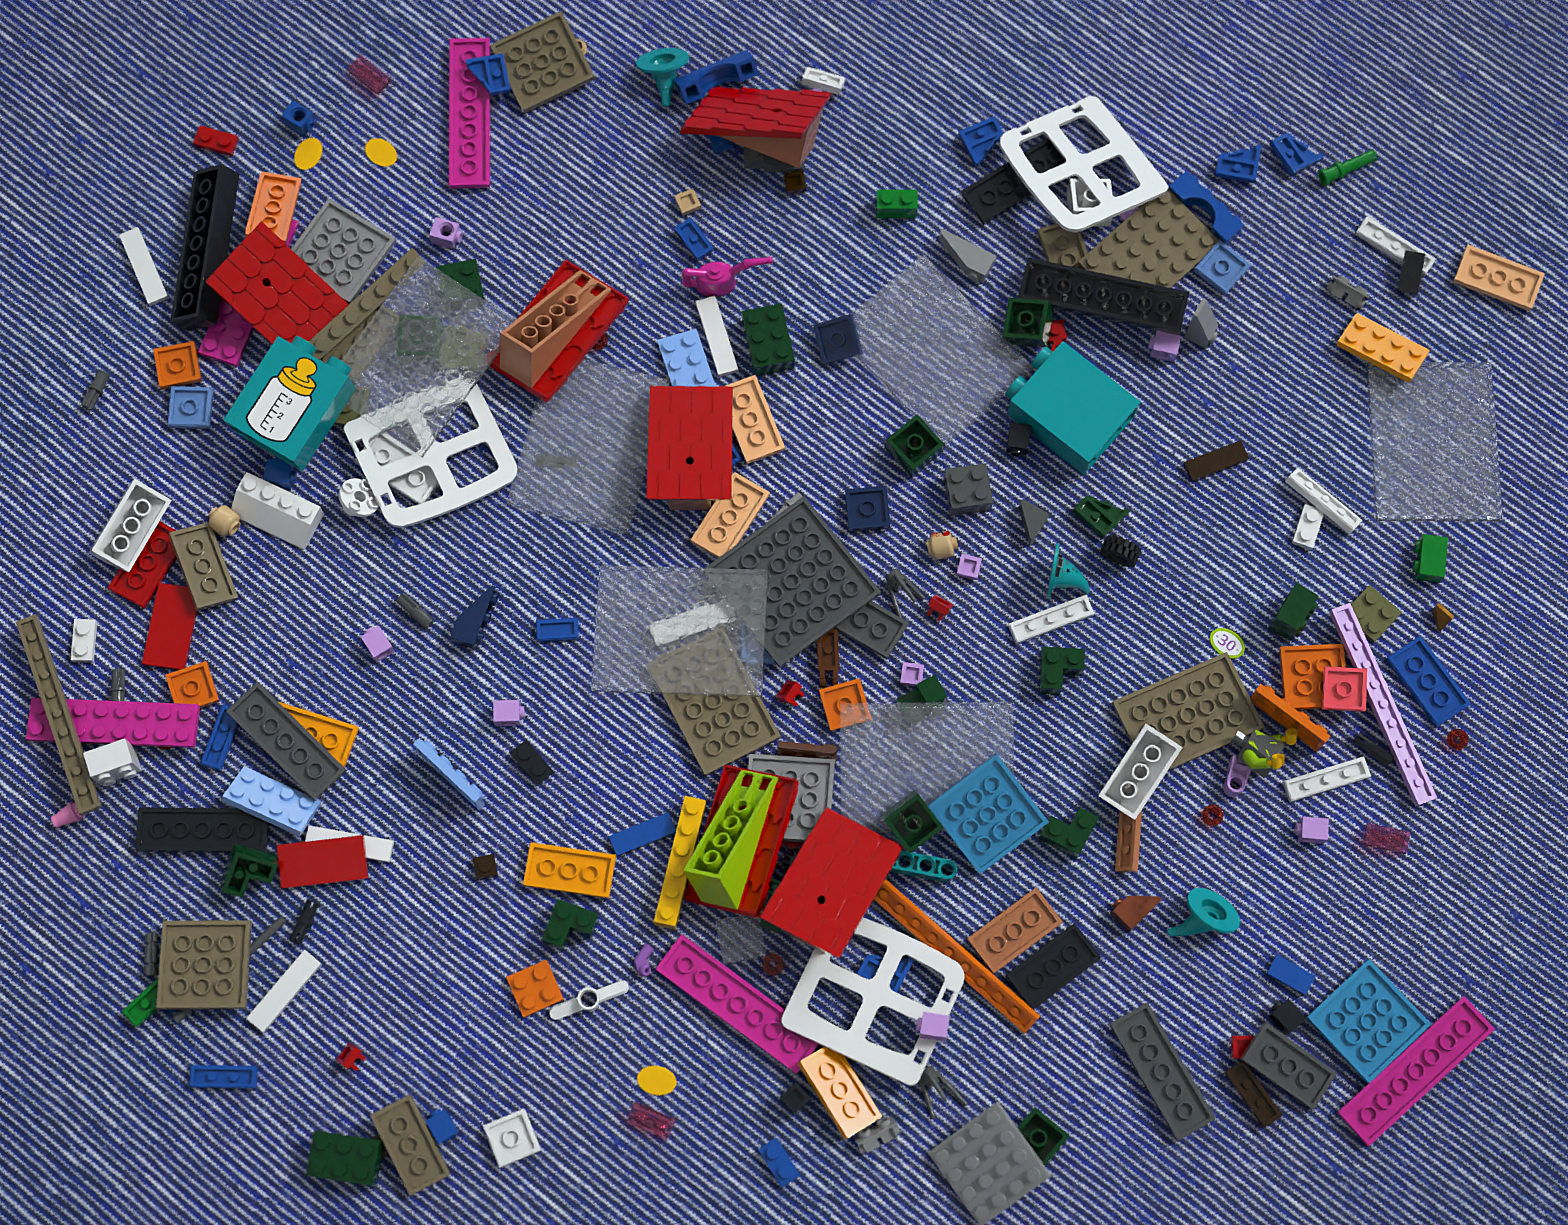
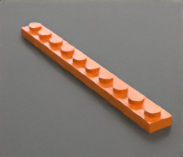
[874,879,1040,1034]

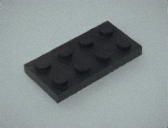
[1006,923,1102,1010]

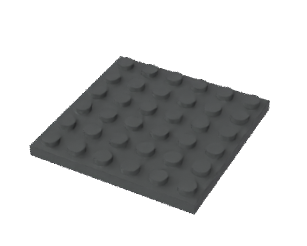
[703,496,881,668]

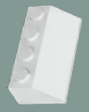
[231,472,324,550]
[89,479,172,573]
[1098,723,1183,820]

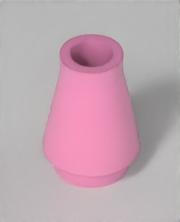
[51,801,86,828]

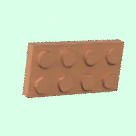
[967,887,1063,974]

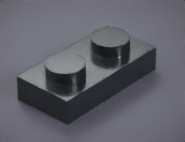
[1397,250,1426,294]
[510,740,554,786]

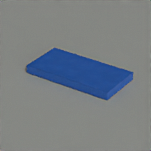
[1385,635,1471,728]

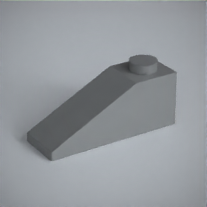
[939,229,996,284]
[1184,298,1219,349]

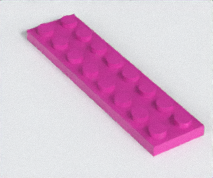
[449,38,490,189]
[198,219,299,368]
[26,698,200,748]
[655,934,819,1075]
[1337,996,1495,1147]

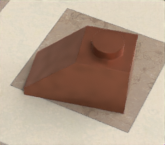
[1111,896,1162,932]

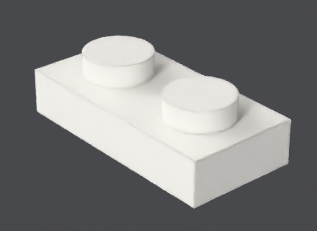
[801,67,845,95]
[1291,504,1324,550]
[71,619,97,663]

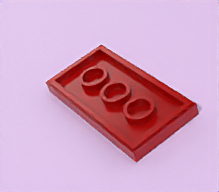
[108,521,177,609]
[142,583,197,670]
[277,835,368,888]

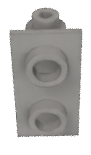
[1326,274,1369,309]
[853,1116,901,1153]

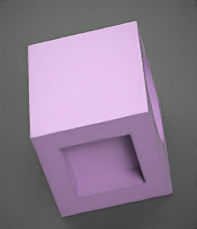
[429,217,463,250]
[1148,330,1181,362]
[361,626,395,663]
[493,700,525,726]
[1295,816,1329,844]
[916,1012,950,1042]

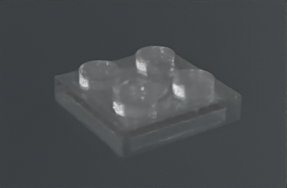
[716,915,767,965]

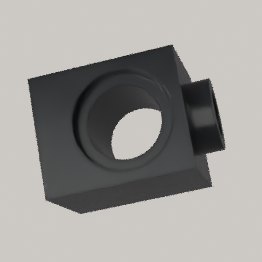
[1006,423,1031,457]
[1269,999,1306,1036]
[779,1082,811,1116]

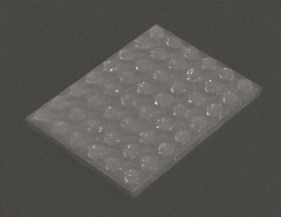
[852,254,1034,447]
[341,256,516,458]
[506,359,670,535]
[1366,362,1503,522]
[591,565,769,697]
[840,702,1014,833]

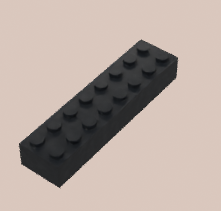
[170,164,240,331]
[1018,257,1189,336]

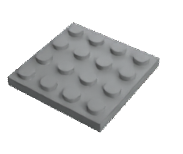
[291,198,397,304]
[748,754,835,842]
[928,1101,1052,1225]

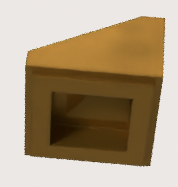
[1431,603,1454,632]

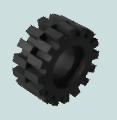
[1100,535,1141,568]

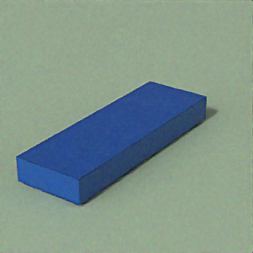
[200,704,239,772]
[609,812,676,857]
[189,1065,258,1089]

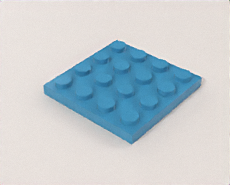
[927,753,1049,874]
[1306,959,1431,1084]

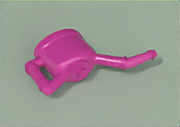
[682,256,773,297]

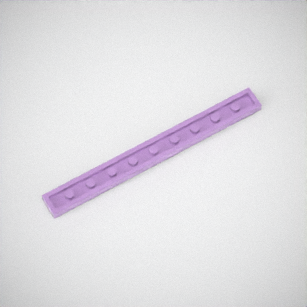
[1329,603,1437,807]

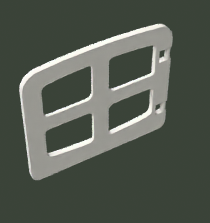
[1000,96,1168,232]
[344,375,517,528]
[782,918,965,1086]

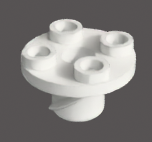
[338,478,379,517]

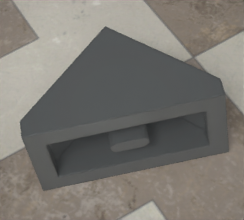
[1018,500,1050,545]

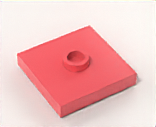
[1322,666,1367,712]

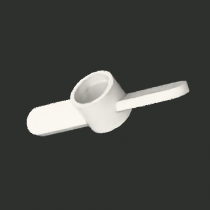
[549,981,629,1020]

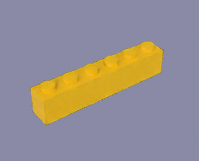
[654,796,706,930]

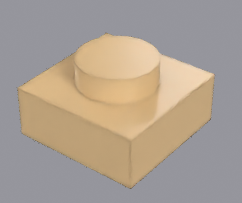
[675,188,701,216]

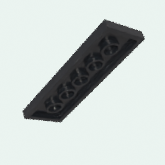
[961,138,1066,225]
[135,807,269,853]

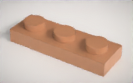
[1115,810,1142,873]

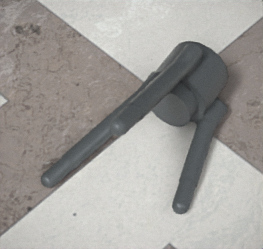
[885,569,925,619]
[918,1065,967,1119]

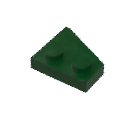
[1072,495,1130,539]

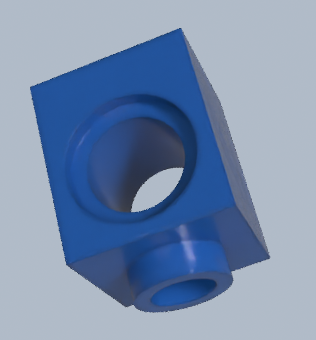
[281,100,315,136]
[426,1109,460,1146]

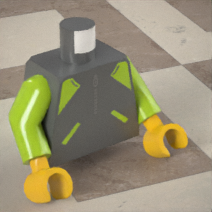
[1232,728,1298,779]

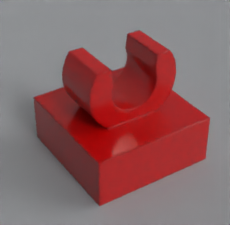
[927,594,954,621]
[775,680,805,706]
[336,1042,366,1071]

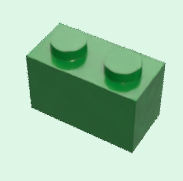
[876,190,918,218]
[1412,534,1448,583]

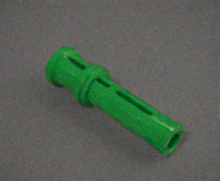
[1317,149,1378,186]

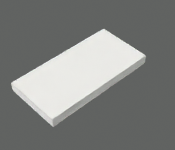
[354,432,439,505]

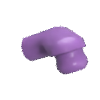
[634,943,654,977]

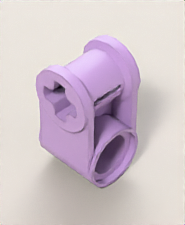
[1223,753,1252,797]

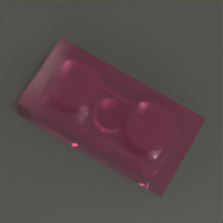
[347,55,391,95]
[1363,823,1410,854]
[626,1102,676,1140]

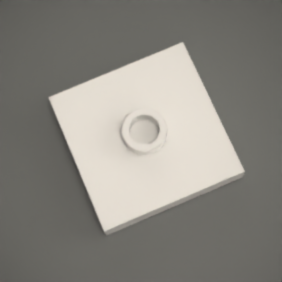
[483,1108,541,1168]

